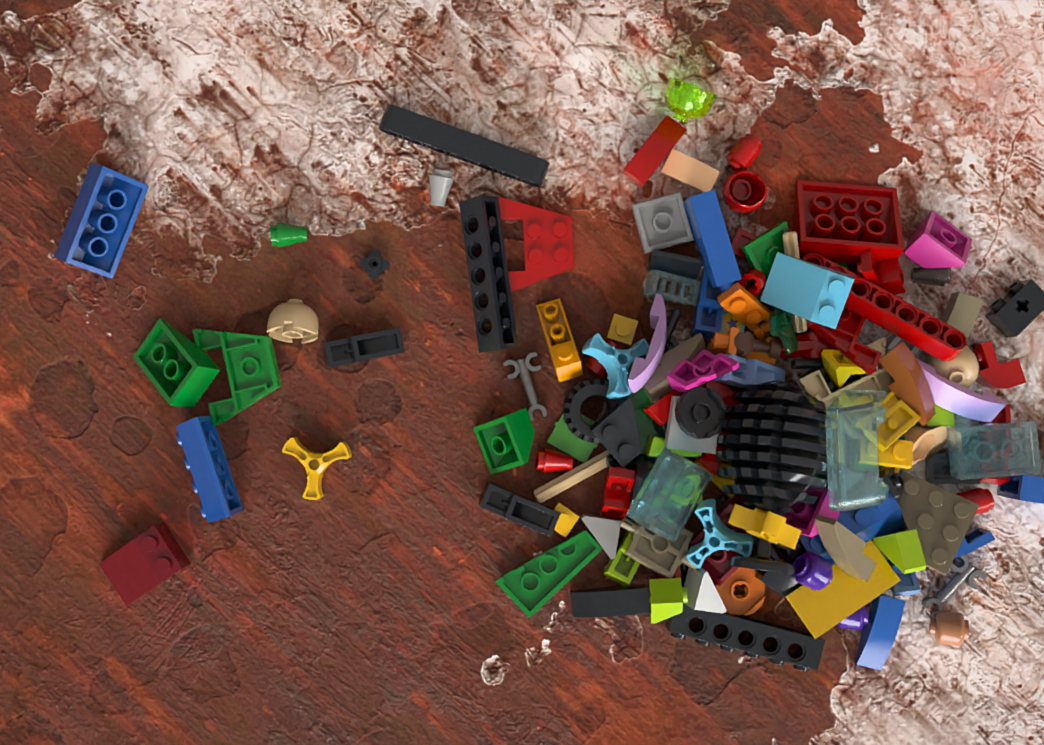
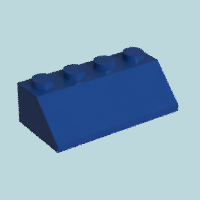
[54,163,149,279]
[176,416,244,523]
[798,486,905,565]

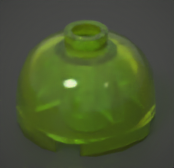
[664,77,717,123]

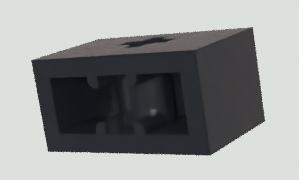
[985,279,1044,338]

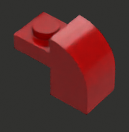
[856,249,906,295]
[971,340,1027,389]
[600,466,636,520]

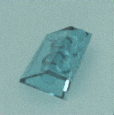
[626,447,713,542]

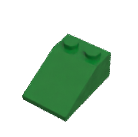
[133,318,220,409]

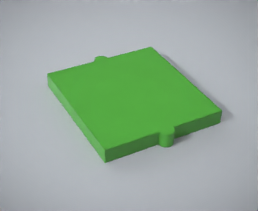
[547,414,598,463]

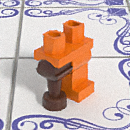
[709,327,782,365]

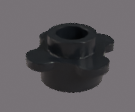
[360,249,390,279]

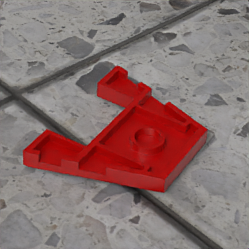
[498,197,574,292]
[807,293,904,375]
[643,380,743,475]

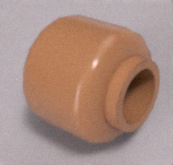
[929,611,969,646]

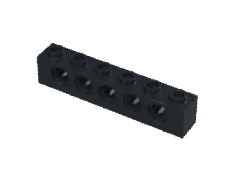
[459,196,518,353]
[665,603,825,672]

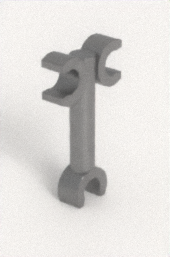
[503,352,547,421]
[921,555,987,617]

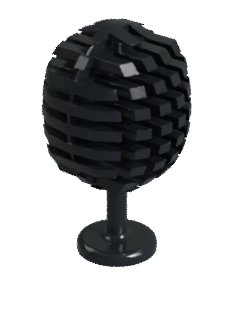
[716,380,833,575]

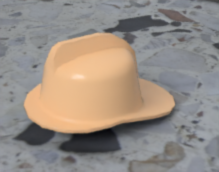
[904,425,950,465]

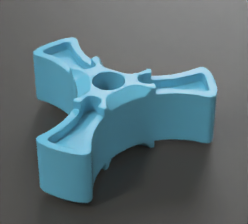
[582,333,650,400]
[686,499,755,568]

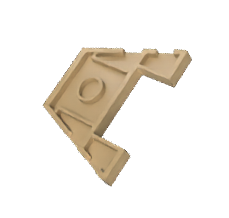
[796,337,896,439]

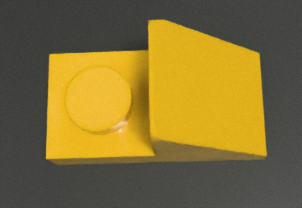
[821,349,867,389]

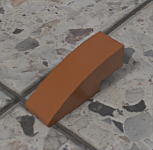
[879,341,936,426]

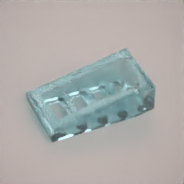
[643,270,701,306]

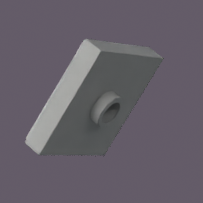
[631,191,694,254]
[664,395,719,454]

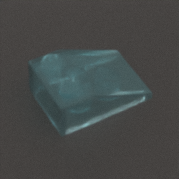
[946,421,1041,480]

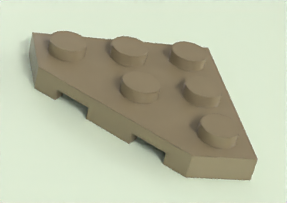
[896,472,979,576]

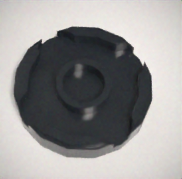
[675,387,727,439]

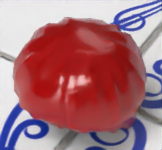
[722,169,767,214]

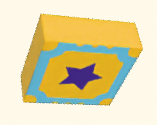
[720,309,745,336]

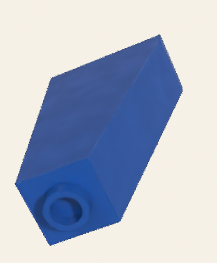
[684,189,742,291]
[997,472,1044,504]

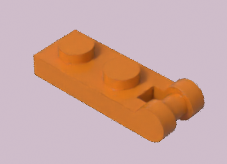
[717,282,772,340]

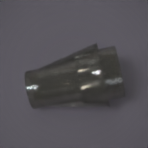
[911,267,951,287]

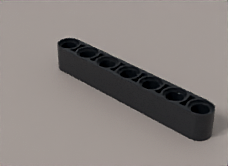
[378,104,550,188]

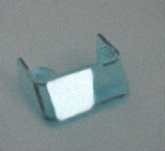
[826,390,889,511]

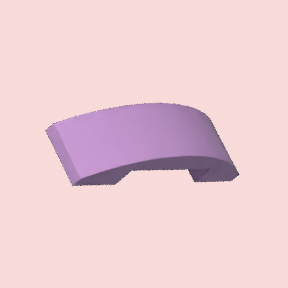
[628,293,667,393]
[916,359,1006,422]

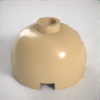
[267,299,319,343]
[924,344,979,389]

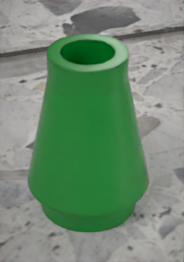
[270,223,308,248]

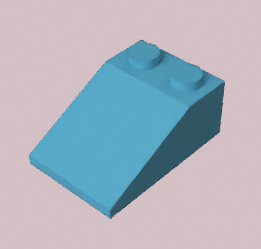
[760,252,854,329]

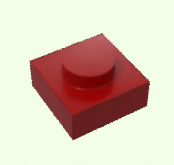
[731,228,757,261]

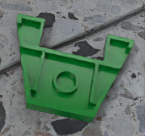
[193,329,282,426]

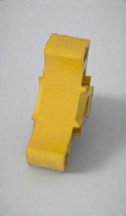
[282,437,352,500]
[728,504,801,550]

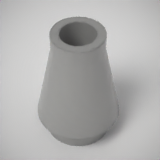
[429,169,454,207]

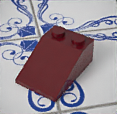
[688,495,757,586]
[100,522,191,606]

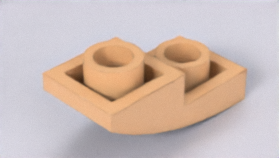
[661,149,721,193]

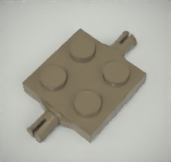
[619,508,697,579]

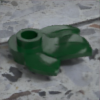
[769,308,798,355]

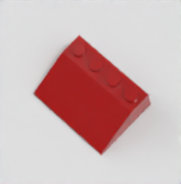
[792,180,904,264]

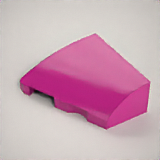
[666,349,740,392]

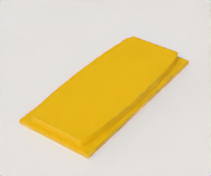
[786,540,901,639]

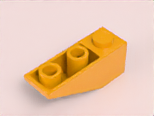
[536,298,583,382]

